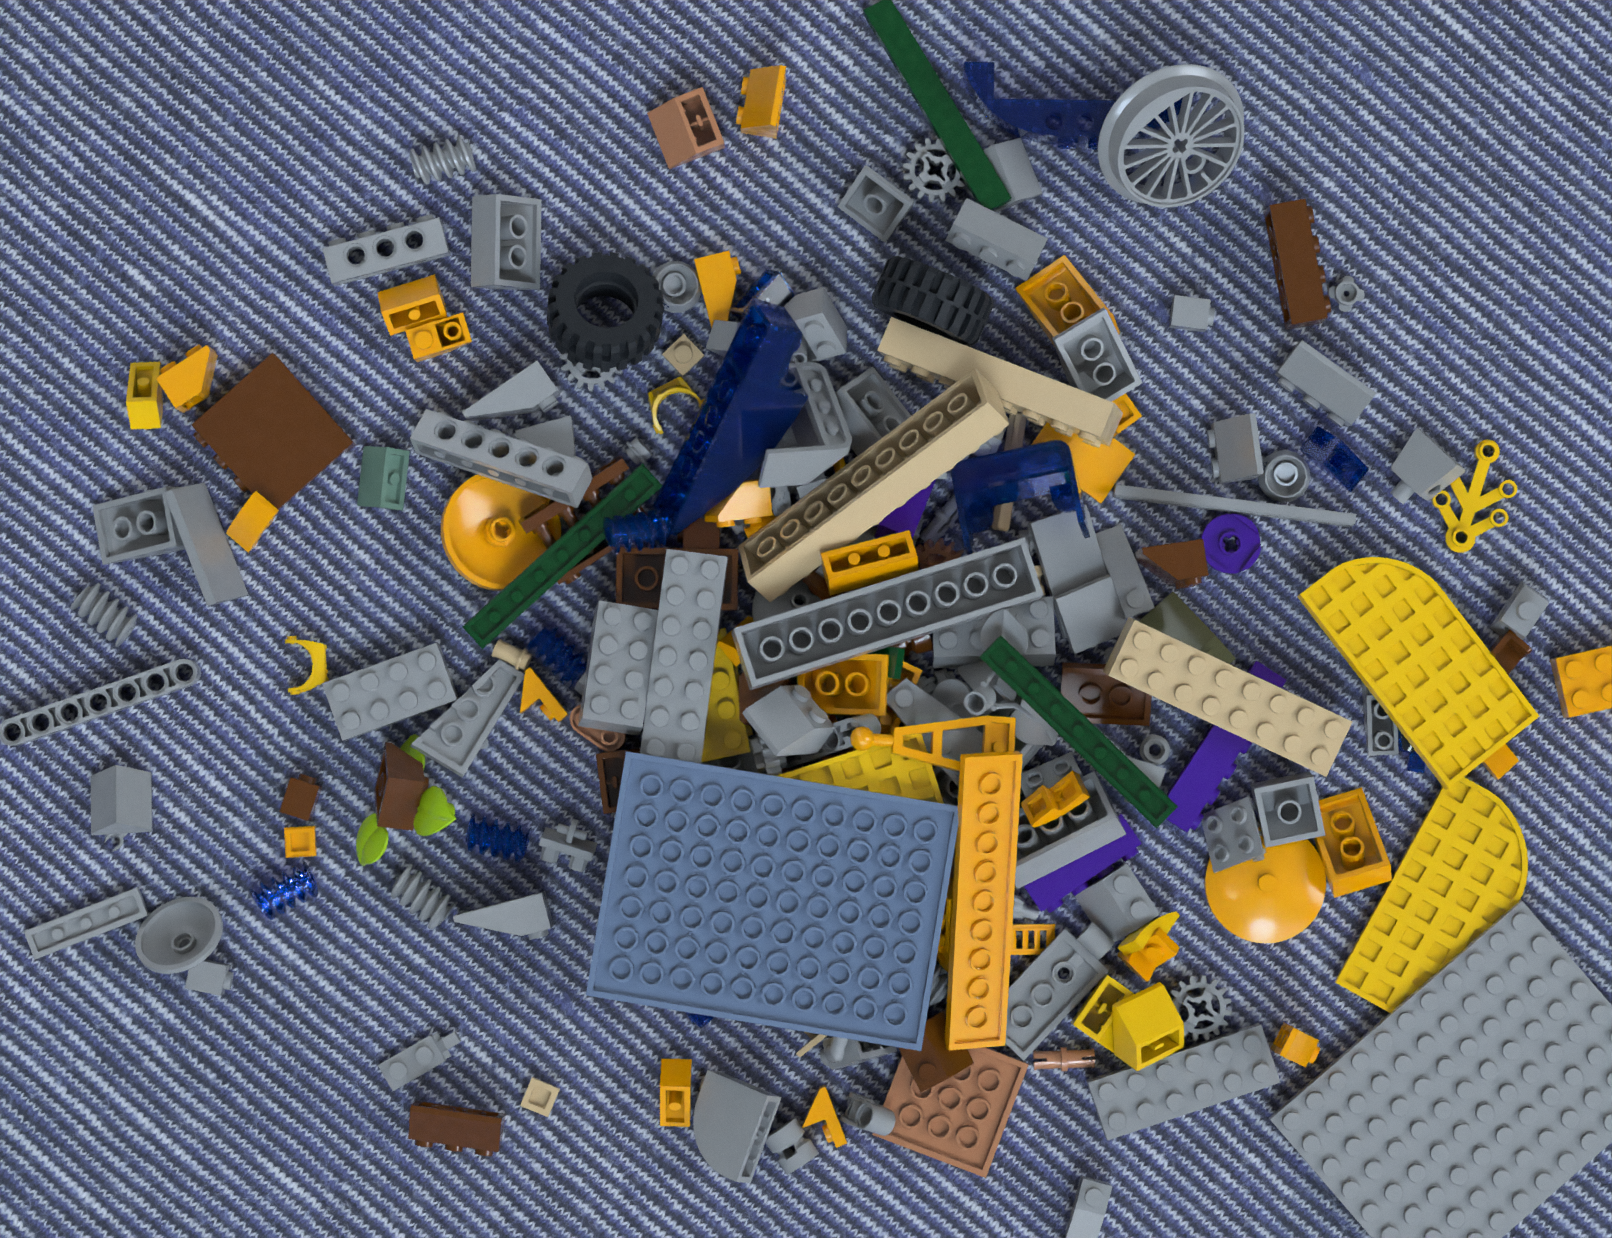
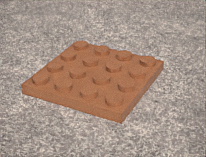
[872,1047,1029,1178]

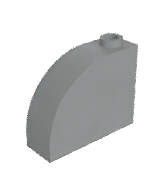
[693,1070,782,1183]

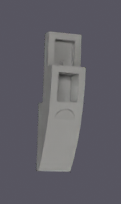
[1362,682,1399,756]

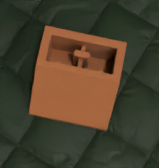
[647,87,725,170]

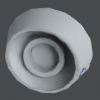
[652,261,702,313]
[1258,450,1311,503]

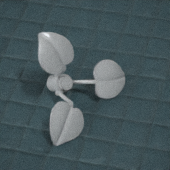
[932,608,1058,746]

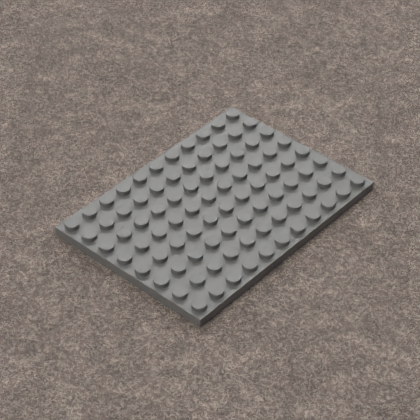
[1269,900,1612,1238]

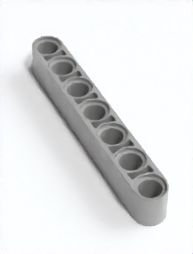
[0,659,201,746]

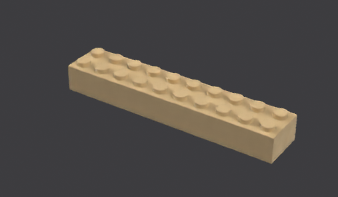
[738,368,1009,602]

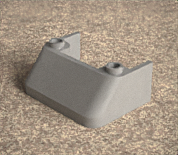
[729,362,852,488]

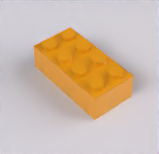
[1550,645,1612,718]

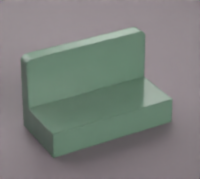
[357,446,410,511]

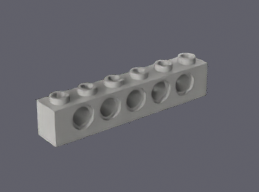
[410,409,593,508]

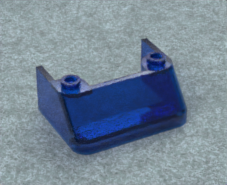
[951,440,1090,555]

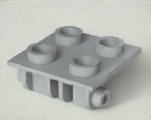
[1201,796,1266,873]

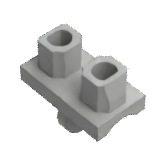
[539,819,598,872]

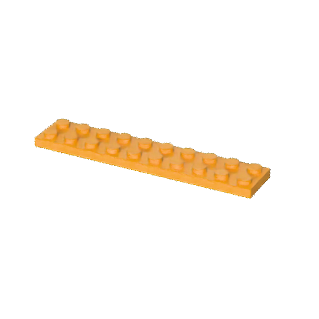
[945,751,1023,1050]

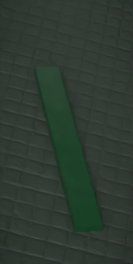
[863,0,1012,211]
[462,463,663,649]
[980,635,1178,829]

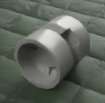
[765,1117,819,1175]

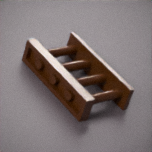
[518,455,661,585]

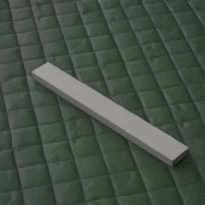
[1113,484,1357,527]

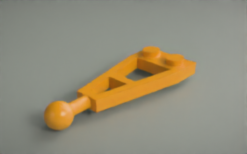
[850,716,1016,772]

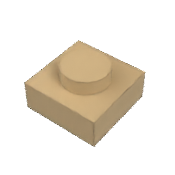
[662,334,705,377]
[520,1077,560,1117]

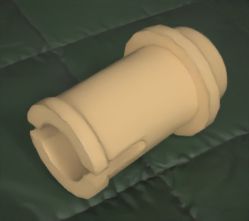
[492,639,532,671]

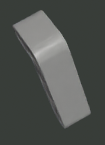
[786,714,881,768]

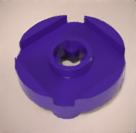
[1201,514,1261,574]

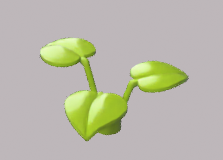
[356,734,456,866]

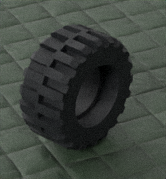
[547,252,664,372]
[872,256,993,347]

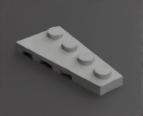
[410,659,525,778]
[887,678,983,789]

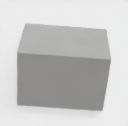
[983,138,1043,212]
[837,165,914,243]
[90,765,152,835]

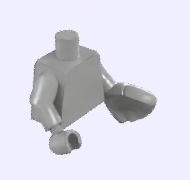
[820,1037,897,1070]

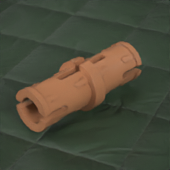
[1033,1047,1095,1071]

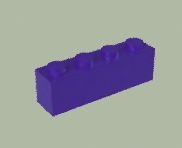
[1023,813,1142,913]

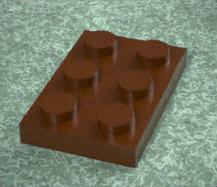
[1060,662,1152,726]

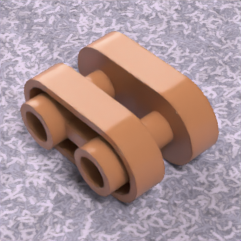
[570,704,626,752]

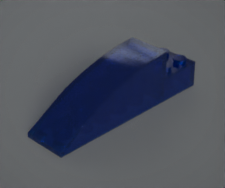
[653,297,809,536]

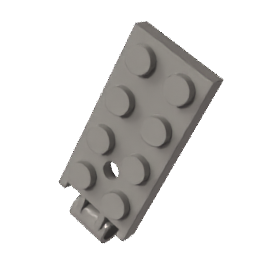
[1005,922,1115,1061]

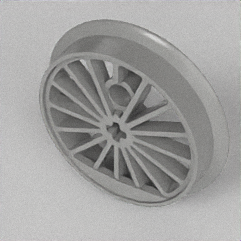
[1098,64,1244,207]

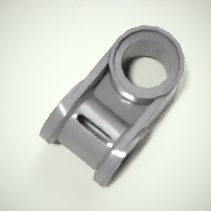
[840,1092,895,1136]

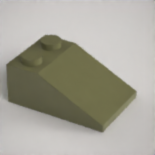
[1139,592,1236,664]

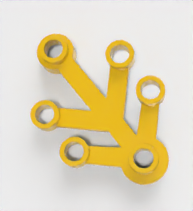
[1431,439,1517,553]

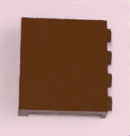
[192,353,356,516]

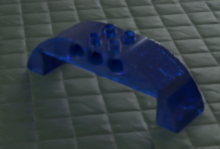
[962,62,1207,150]

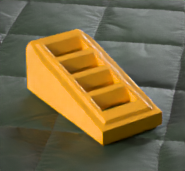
[1011,924,1055,955]

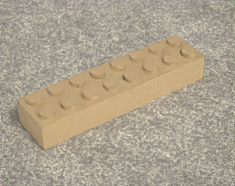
[877,317,1123,448]
[1103,617,1352,777]

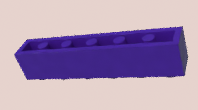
[1166,660,1287,833]

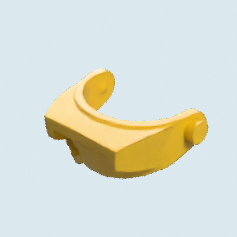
[647,376,708,435]
[285,636,329,695]

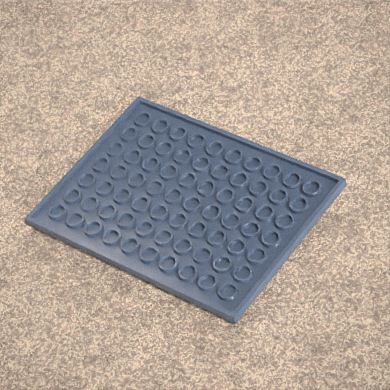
[586,751,959,1051]

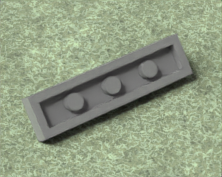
[24,887,149,960]

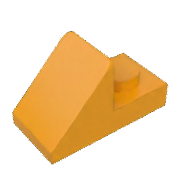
[520,667,569,722]
[1117,927,1180,982]
[802,1085,847,1148]

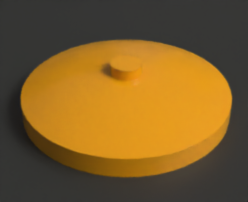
[441,474,561,591]
[1204,822,1326,943]

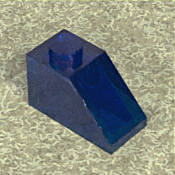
[1299,426,1369,493]

